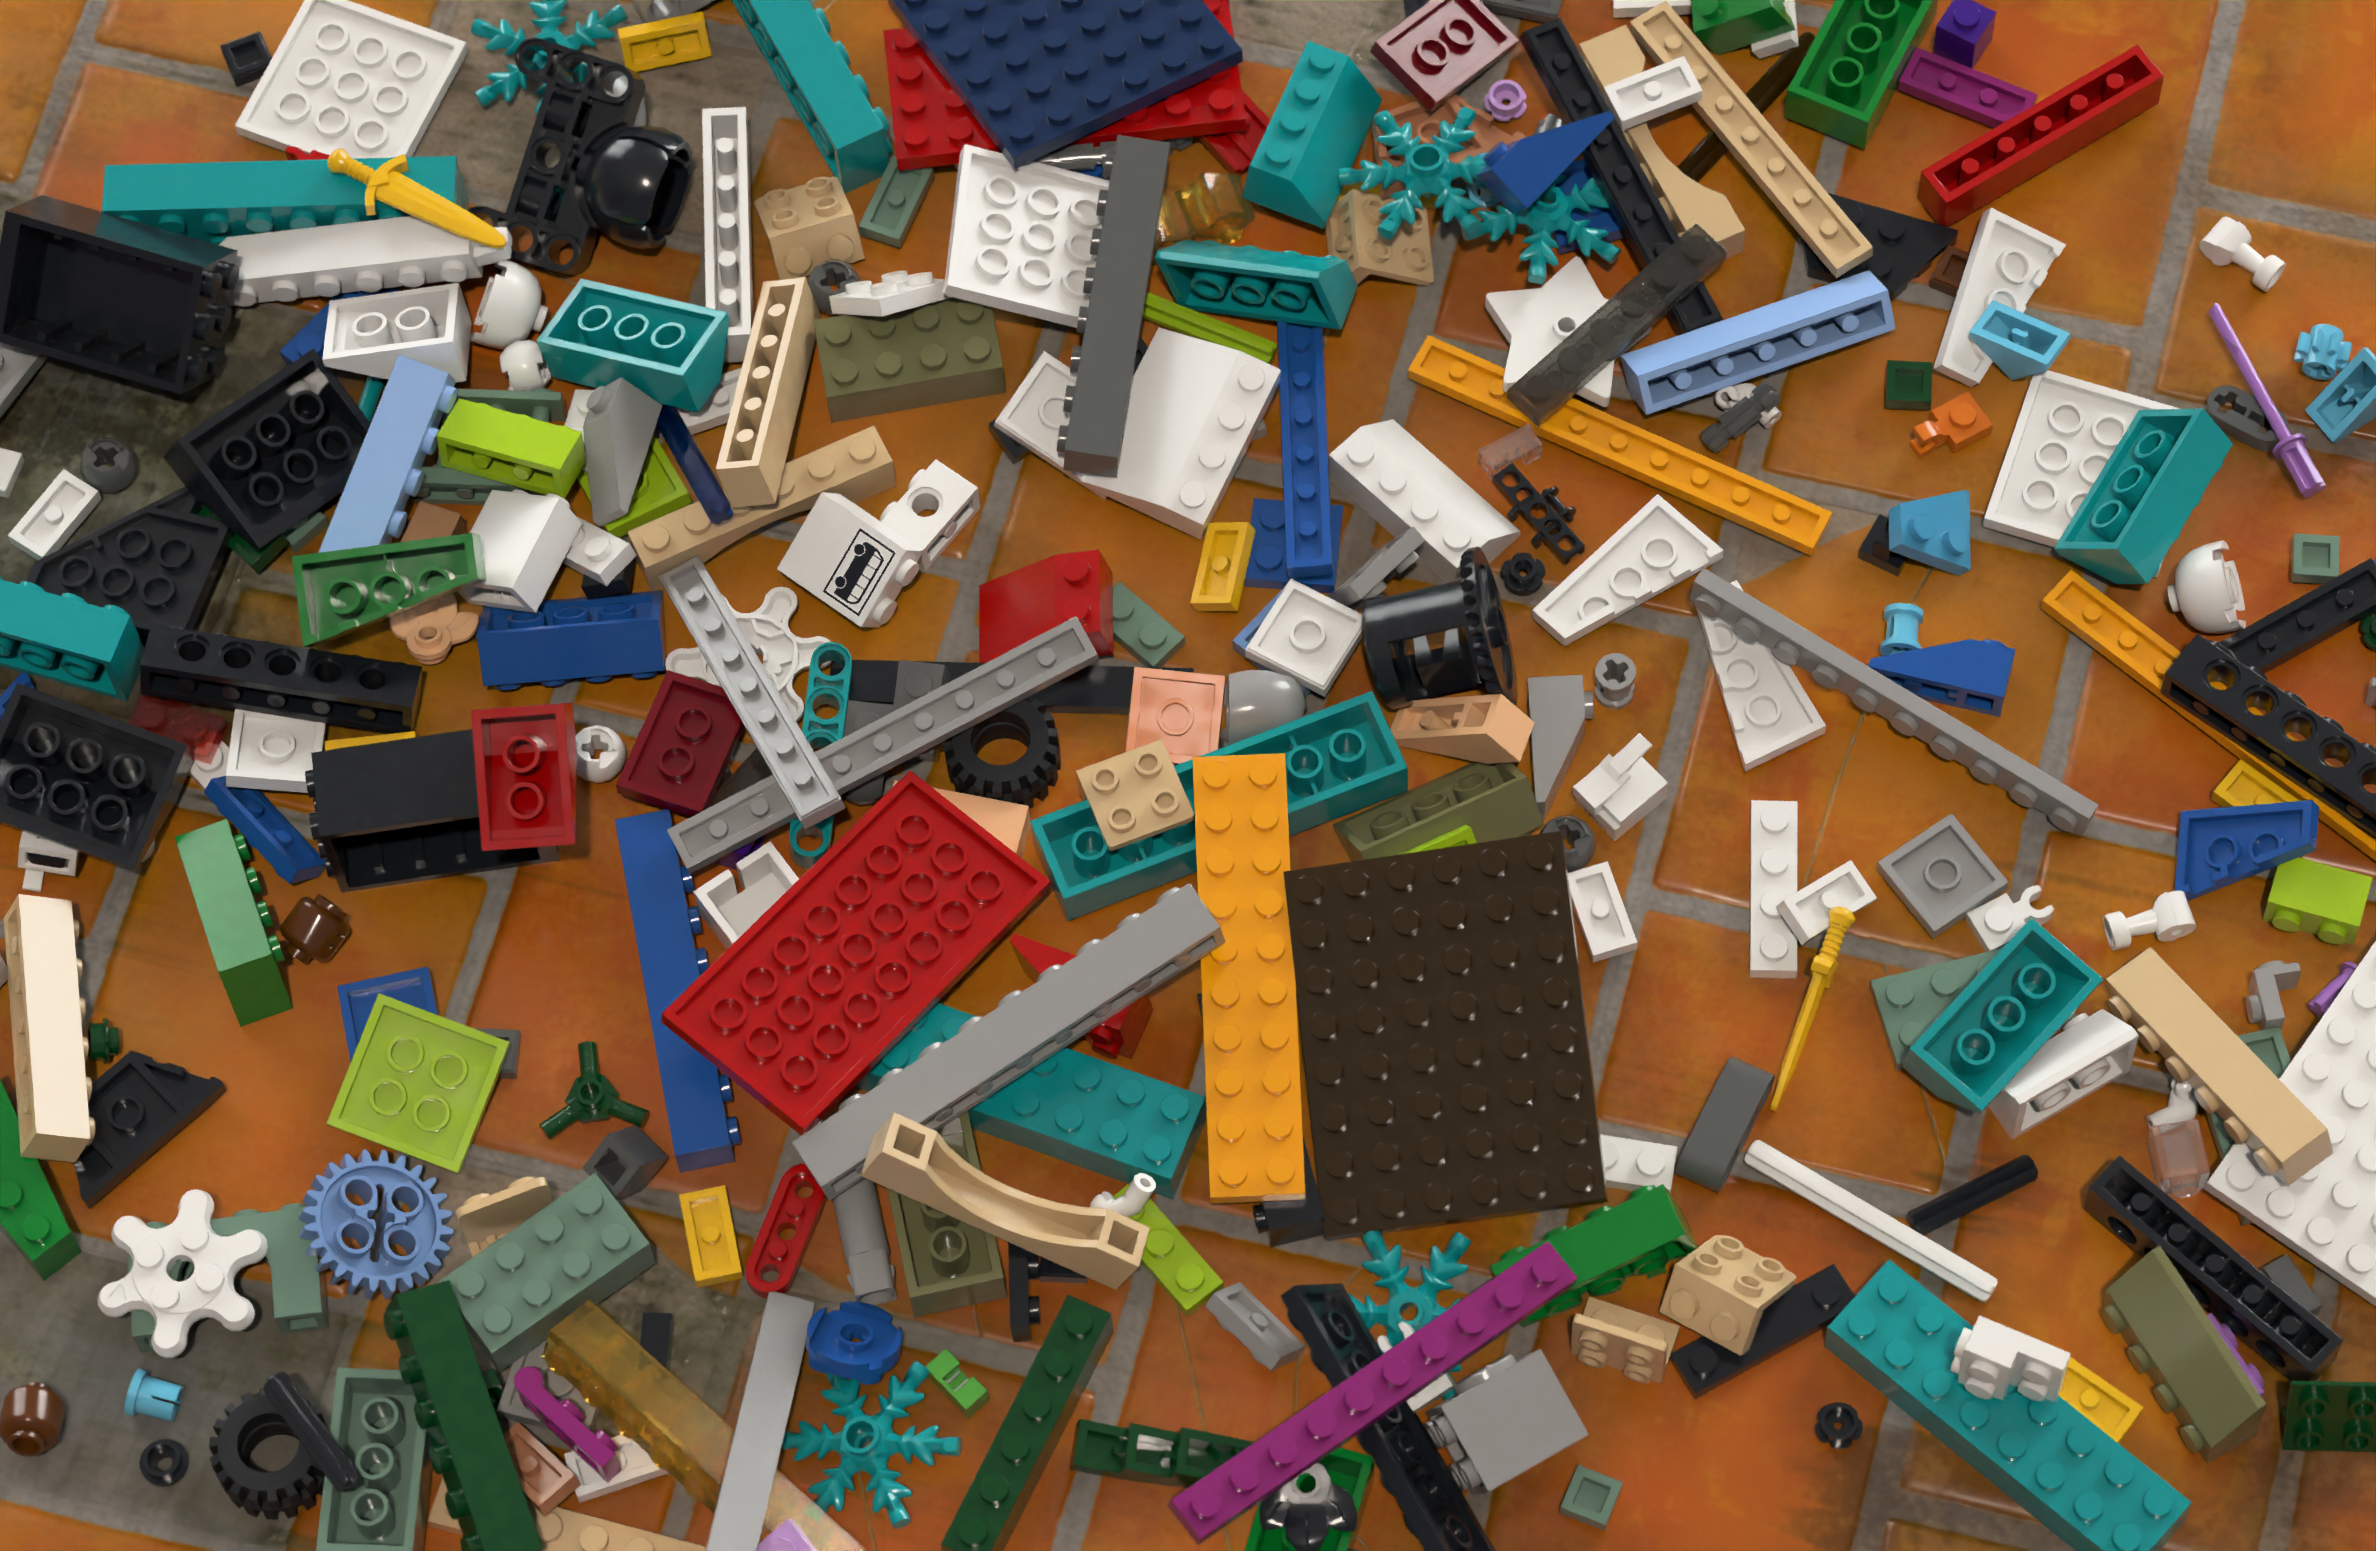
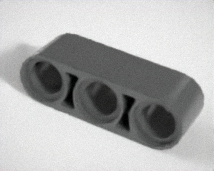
[1675,1056,1775,1193]

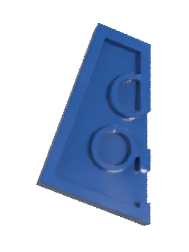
[2175,800,2319,901]

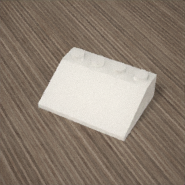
[1080,327,1281,540]

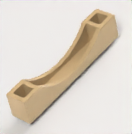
[1579,25,1745,271]
[627,425,897,591]
[860,1113,1150,1290]

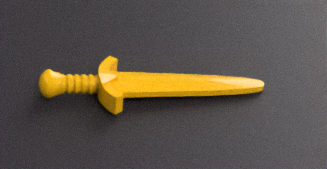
[327,148,506,249]
[1770,907,1855,1111]

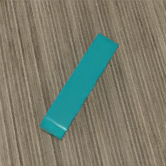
[789,642,852,869]

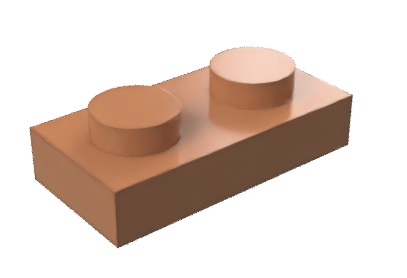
[503,1422,581,1516]

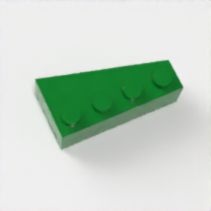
[292,533,486,648]
[0,1079,81,1281]

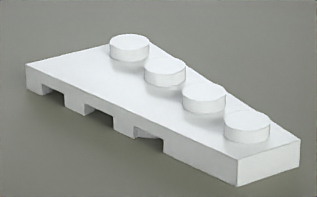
[1933,208,2066,387]
[1532,494,1724,646]
[1697,580,1826,772]

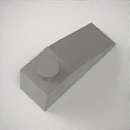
[583,377,662,527]
[1527,675,1594,821]

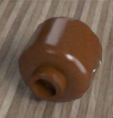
[280,894,350,965]
[0,1382,65,1457]

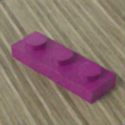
[1898,47,2038,128]

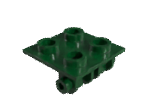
[2281,1381,2376,1452]

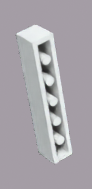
[702,107,754,363]

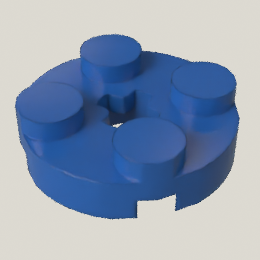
[806,1301,902,1385]

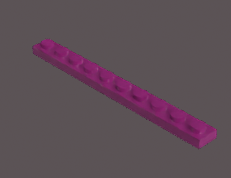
[1168,1241,1578,1545]

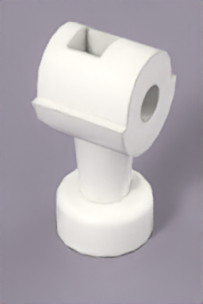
[2199,217,2287,292]
[2103,891,2197,951]

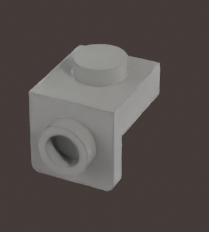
[2245,960,2301,1031]

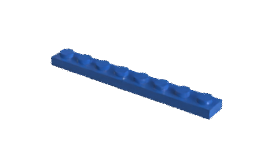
[1277,321,1334,578]

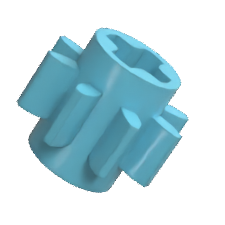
[2294,324,2352,380]

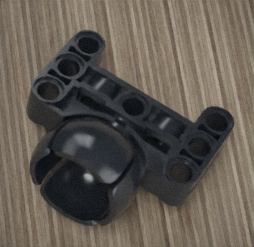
[467,38,692,276]

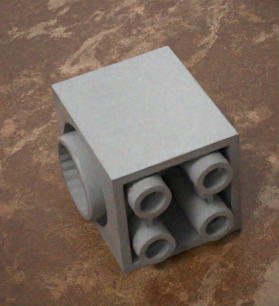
[1425,1349,1589,1496]

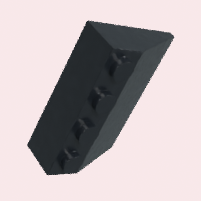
[163,349,371,551]
[0,683,194,872]

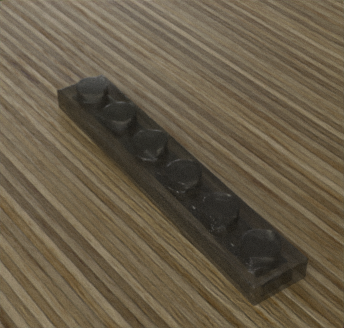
[1506,223,1728,427]

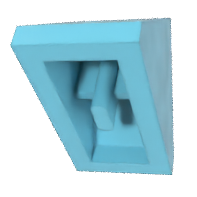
[1970,300,2071,381]
[2305,347,2376,443]

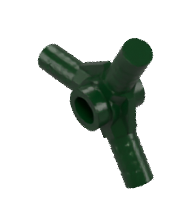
[539,1041,649,1140]

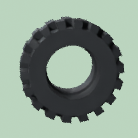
[943,697,1061,809]
[209,1388,330,1520]

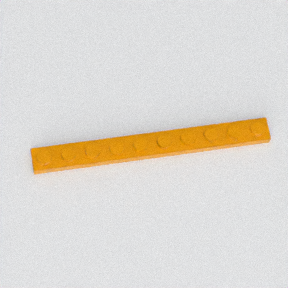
[1408,335,1832,556]
[2041,570,2376,861]

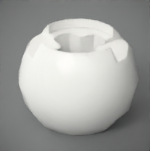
[500,340,551,391]
[575,725,626,783]

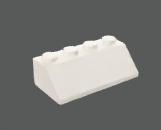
[1329,419,1521,583]

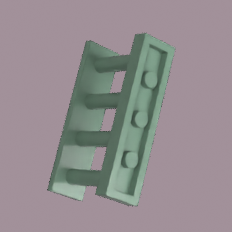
[384,386,567,505]

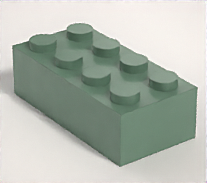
[438,1173,655,1372]
[316,1368,432,1551]

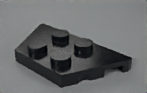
[1799,193,1959,301]
[72,1051,227,1208]

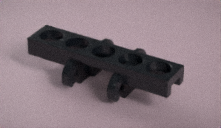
[1493,463,1585,565]

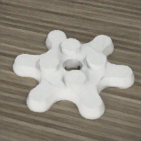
[665,586,832,722]
[97,1189,268,1358]

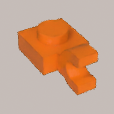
[1910,391,1993,459]

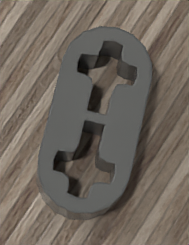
[2205,385,2288,452]

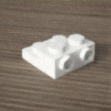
[1950,1316,2071,1403]

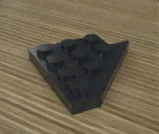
[26,487,234,637]

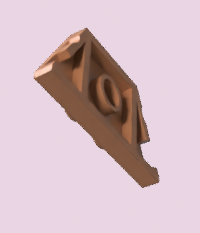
[1371,94,1526,199]

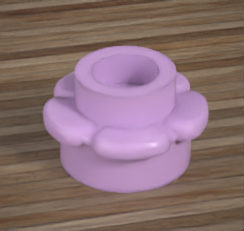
[1484,80,1527,122]

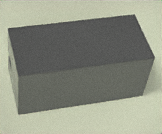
[2262,1254,2322,1316]

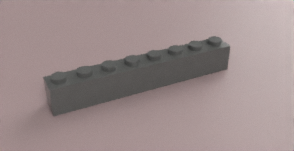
[1056,135,1170,478]

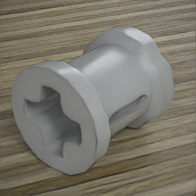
[1594,653,1636,709]

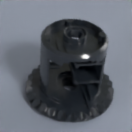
[1362,546,1518,709]

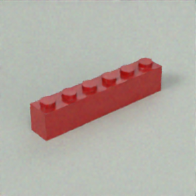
[1917,44,2164,227]

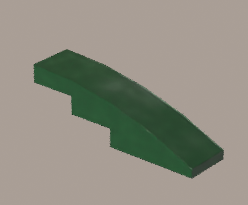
[1069,1419,1255,1488]

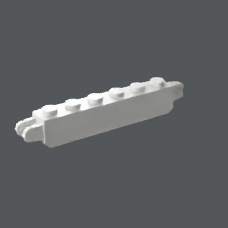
[219,216,512,307]

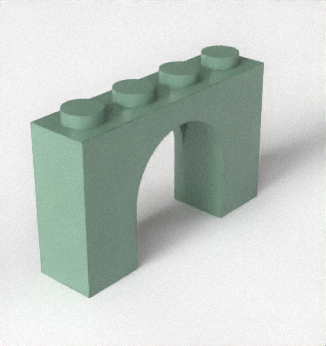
[127,1203,329,1353]

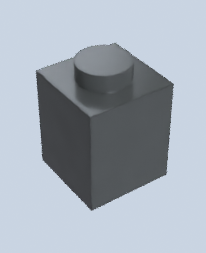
[583,1125,668,1199]

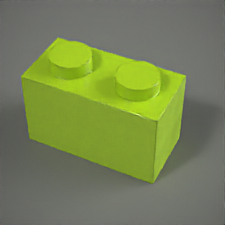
[2263,857,2373,945]

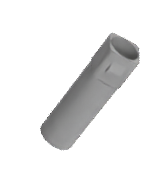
[832,1178,897,1305]

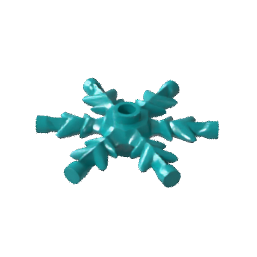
[471,0,628,114]
[1339,107,1487,239]
[1461,155,1621,284]
[1348,1231,1472,1400]
[781,1361,961,1529]

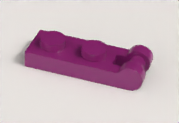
[514,1366,621,1483]

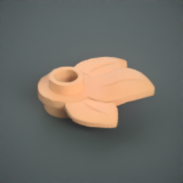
[390,593,479,665]

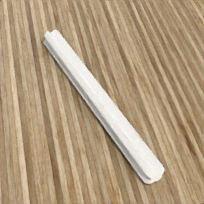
[1744,1140,1998,1302]

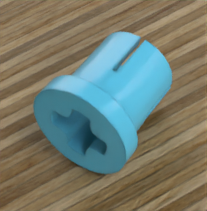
[124,1368,184,1422]

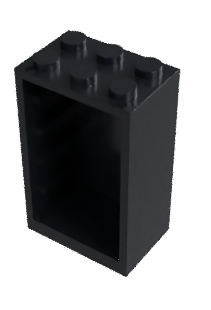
[0,195,239,394]
[305,729,560,893]

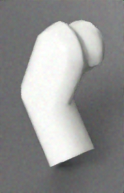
[1715,383,1782,428]
[2146,1077,2199,1137]
[1090,1173,1156,1218]

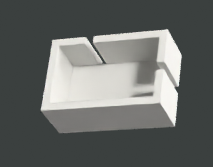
[693,841,799,950]

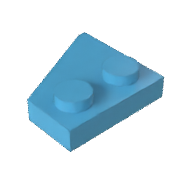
[1889,490,1971,576]

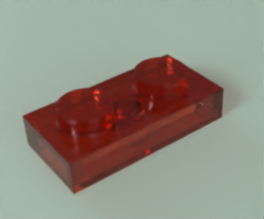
[128,694,228,765]

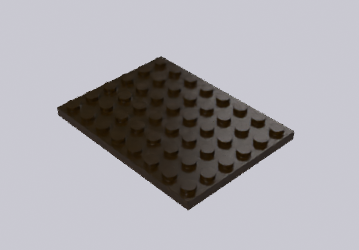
[1284,831,1608,1241]

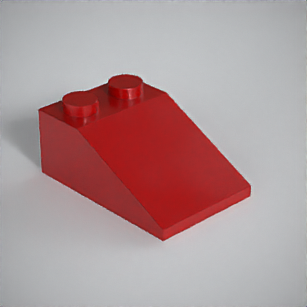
[979,549,1113,663]
[471,702,576,851]
[1010,933,1154,1059]

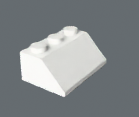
[1988,1009,2139,1140]

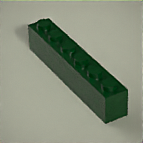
[383,1280,543,1551]
[941,1295,1114,1551]

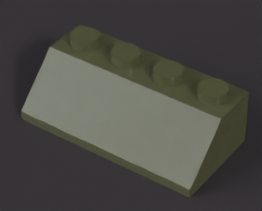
[1333,762,1544,862]
[2101,1246,2267,1464]

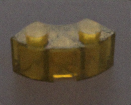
[1152,173,1256,267]

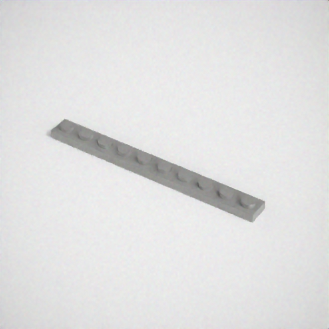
[1689,567,2098,836]
[667,616,1099,874]

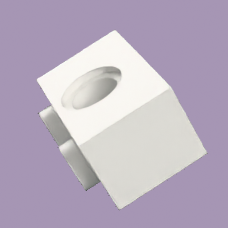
[880,459,981,572]

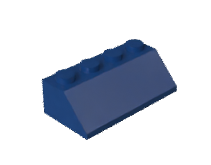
[477,590,667,690]

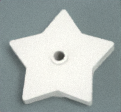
[1485,256,1653,407]

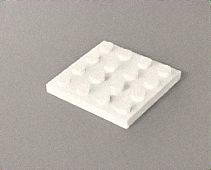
[235,0,469,159]
[943,144,1110,328]
[1983,370,2180,578]

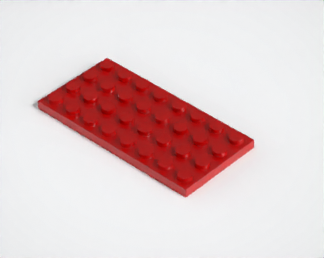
[883,0,1247,171]
[661,770,1051,1135]

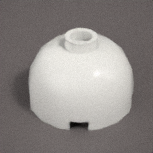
[470,259,548,349]
[2168,540,2246,634]

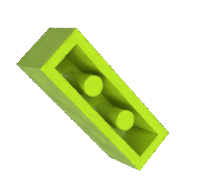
[436,398,586,499]

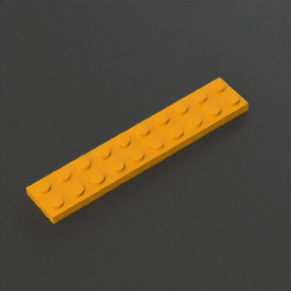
[1192,753,1305,1204]

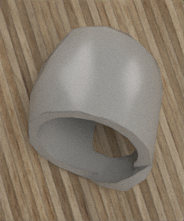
[1220,670,1308,748]

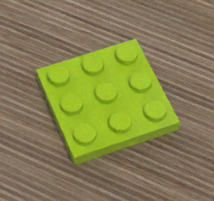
[326,993,511,1175]

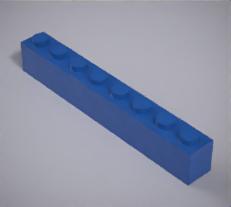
[615,809,741,1173]

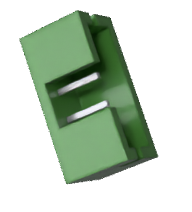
[925,1349,989,1419]

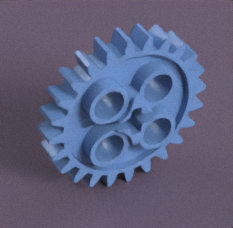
[298,1150,454,1300]

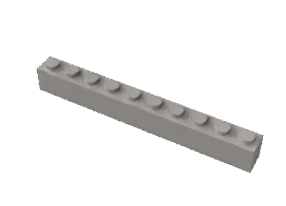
[792,883,1226,1201]

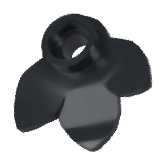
[1259,1462,1357,1551]

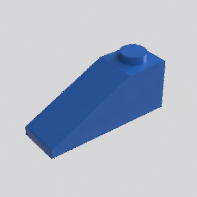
[1477,111,1615,214]
[1868,639,2016,717]

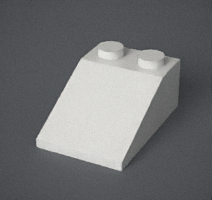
[322,283,472,382]

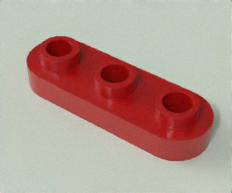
[745,1164,827,1298]

